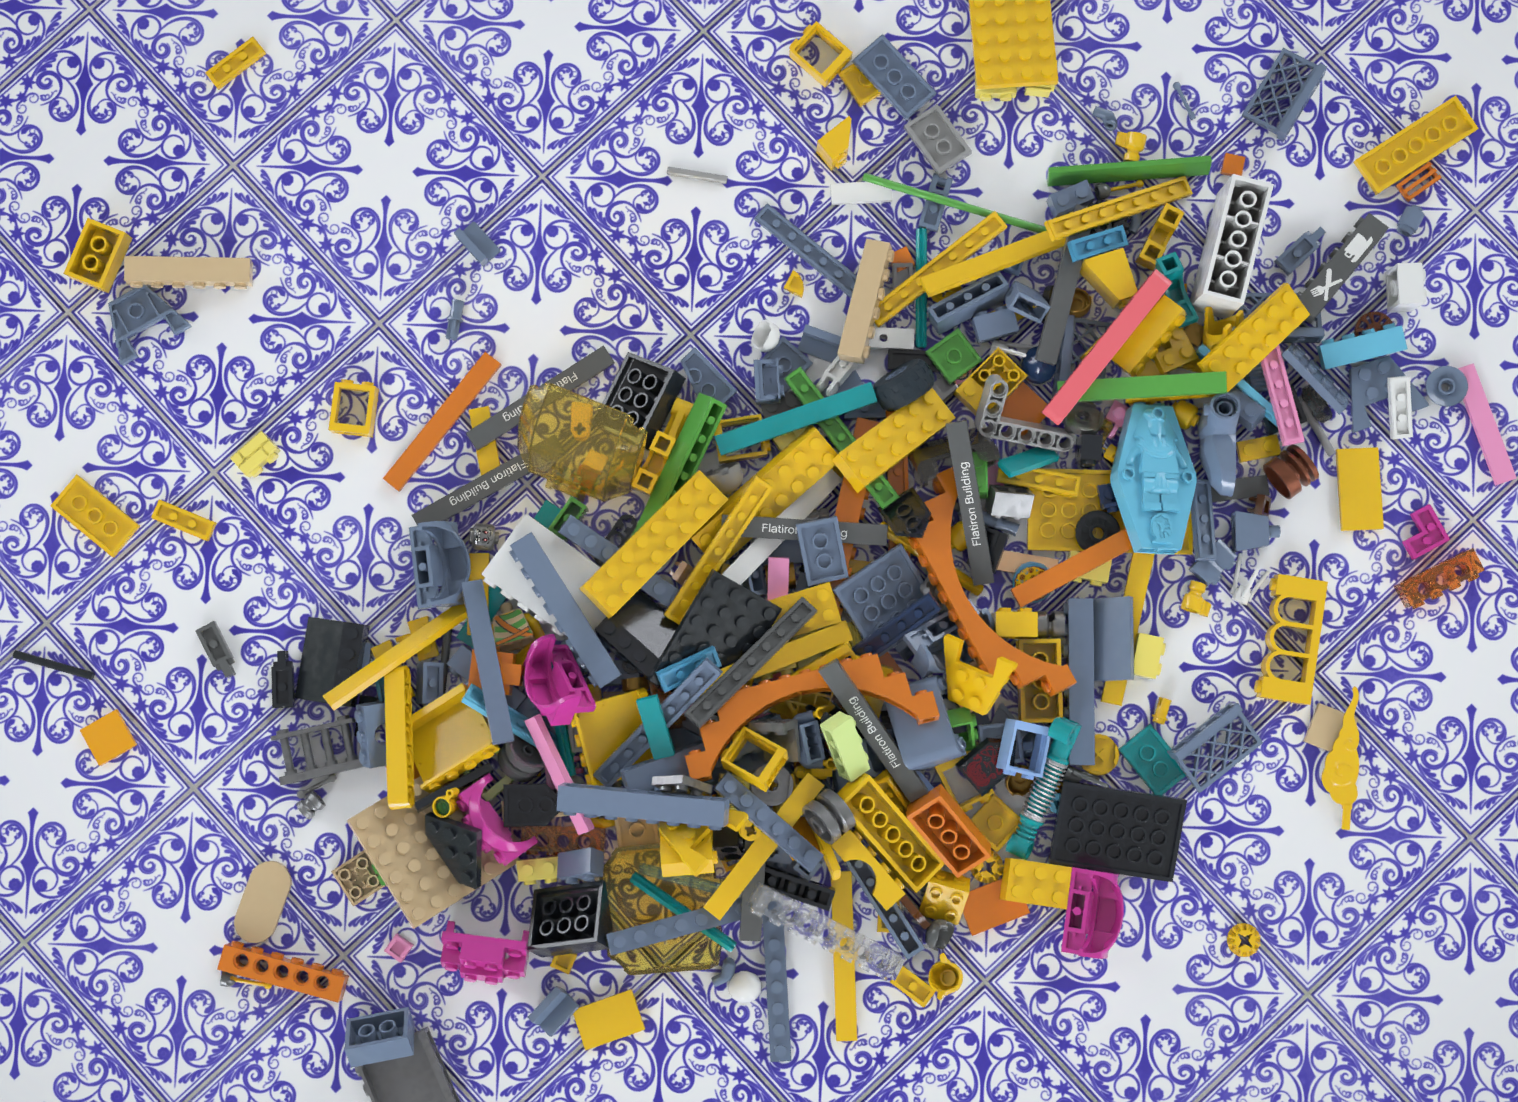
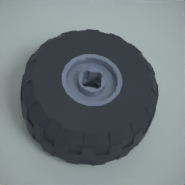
[873,358,935,412]

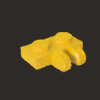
[395,616,440,662]

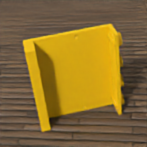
[412,683,500,793]
[571,688,653,786]

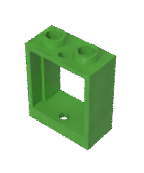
[947,707,979,751]

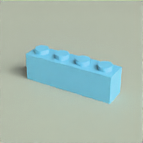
[1316,323,1408,370]

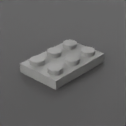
[904,104,972,175]

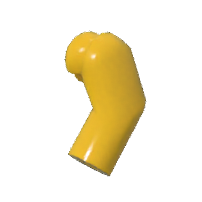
[590,817,615,828]

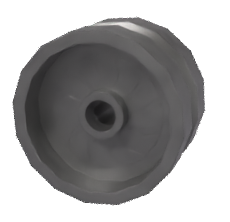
[802,789,855,844]

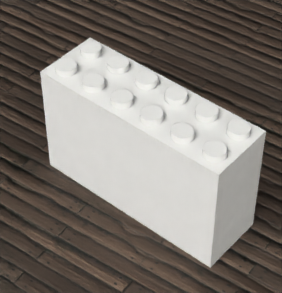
[1190,174,1274,319]
[482,514,606,637]

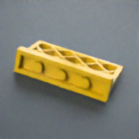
[786,641,858,716]

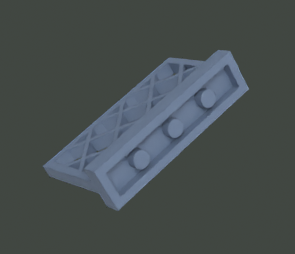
[1242,48,1327,141]
[1238,293,1325,343]
[1051,315,1111,404]
[1167,702,1263,793]

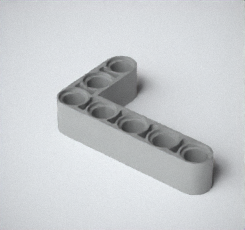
[974,374,1074,452]

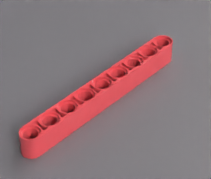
[1041,269,1172,425]

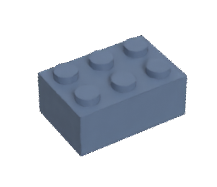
[344,1007,415,1068]

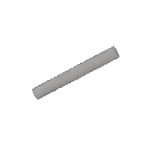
[667,167,728,184]
[1300,400,1336,456]

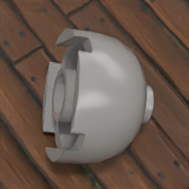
[703,461,743,498]

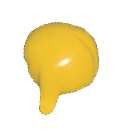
[928,953,963,1000]

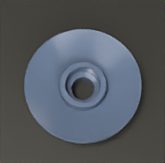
[1425,366,1468,407]

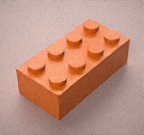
[906,784,991,878]

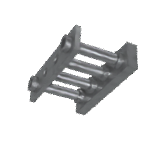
[270,715,363,785]

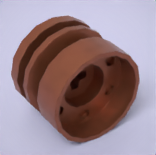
[1263,444,1319,499]

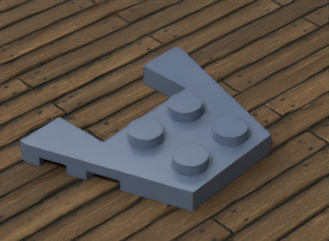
[108,285,192,366]
[1349,355,1429,433]

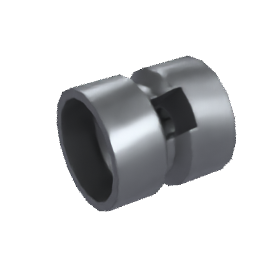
[1034,611,1065,638]

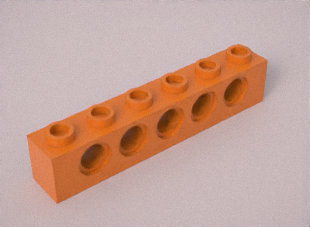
[217,941,349,1003]

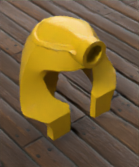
[1202,307,1244,350]

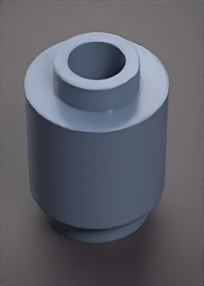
[1396,205,1425,237]

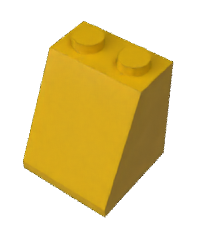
[1080,248,1138,310]

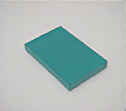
[1118,724,1186,795]

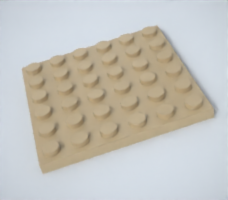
[347,773,520,929]

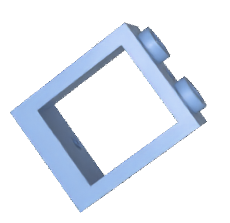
[996,718,1051,780]

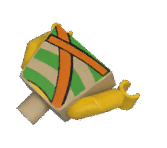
[491,603,545,653]

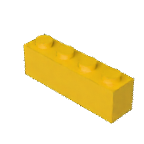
[1111,294,1187,377]

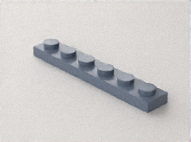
[713,772,824,872]

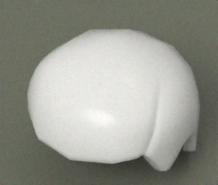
[751,319,780,352]
[728,971,762,1003]

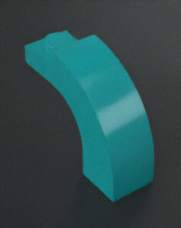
[1155,252,1199,329]

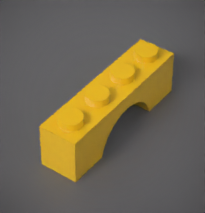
[831,829,905,911]

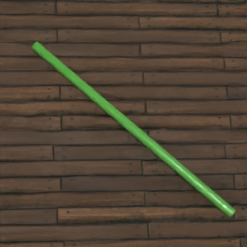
[862,172,1046,233]

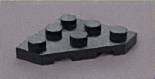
[425,812,482,889]

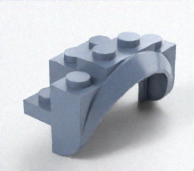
[409,521,471,609]
[903,599,995,679]

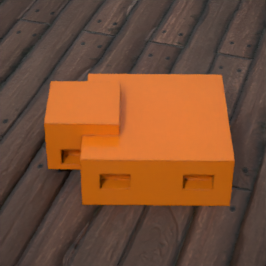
[468,649,525,695]

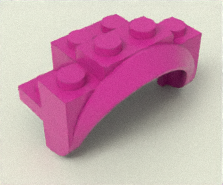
[524,634,596,726]
[456,773,539,866]
[1061,867,1124,959]
[440,921,530,985]

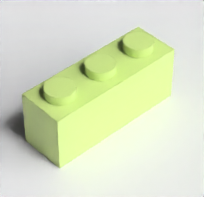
[820,711,871,782]

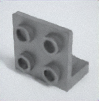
[748,719,801,762]

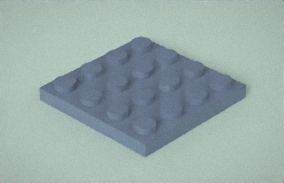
[832,544,941,657]

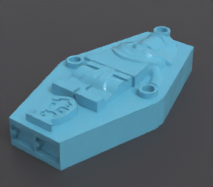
[1110,402,1197,555]

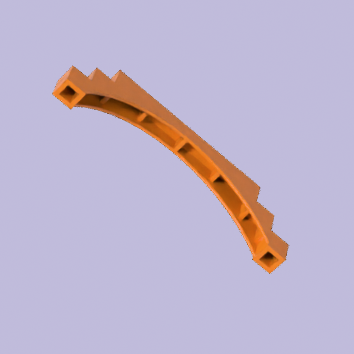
[908,467,1077,697]
[685,653,940,782]

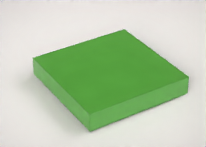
[925,328,983,385]

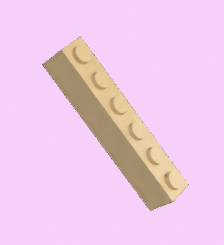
[837,239,895,364]
[124,256,253,289]

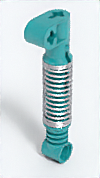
[1006,717,1082,860]

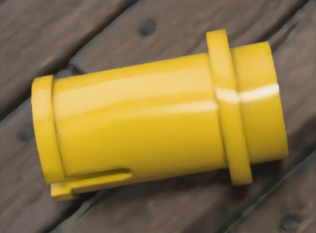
[1152,697,1172,725]

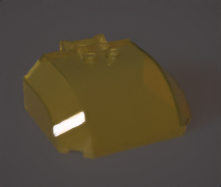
[517,383,647,502]
[599,839,726,976]

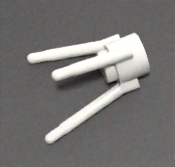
[989,340,1036,357]
[1230,553,1270,606]

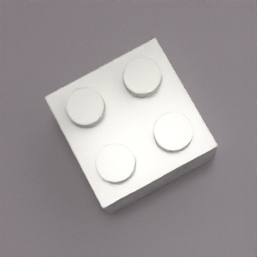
[1385,263,1427,312]

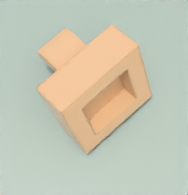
[669,561,694,585]

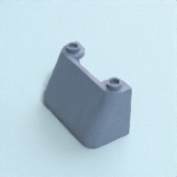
[885,675,967,771]

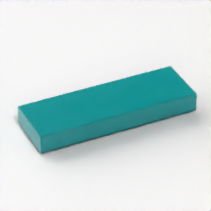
[997,447,1059,478]
[636,694,675,760]

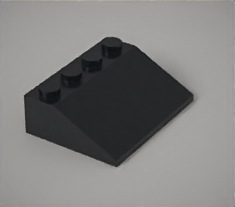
[592,352,686,451]
[595,589,679,689]
[295,617,370,707]
[527,880,613,957]

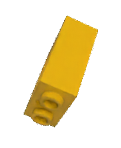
[789,21,853,88]
[328,379,379,438]
[714,414,771,464]
[721,726,789,792]
[933,750,995,812]

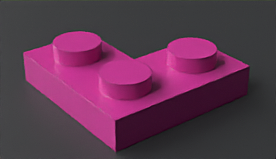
[1402,504,1450,560]

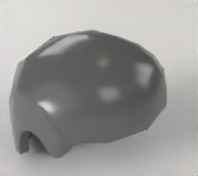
[925,919,955,951]

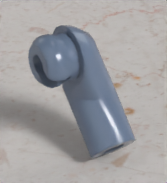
[1092,106,1118,131]
[1127,213,1143,235]
[711,957,736,987]

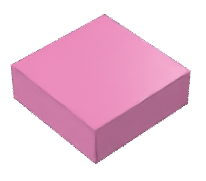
[384,933,414,963]

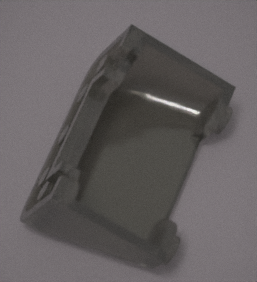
[908,427,1001,489]

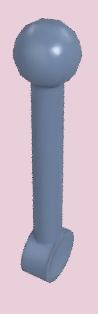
[1173,82,1196,120]

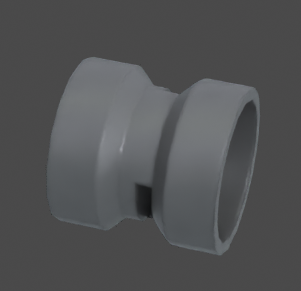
[296,790,326,820]

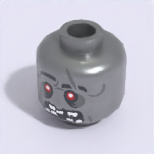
[469,523,499,551]

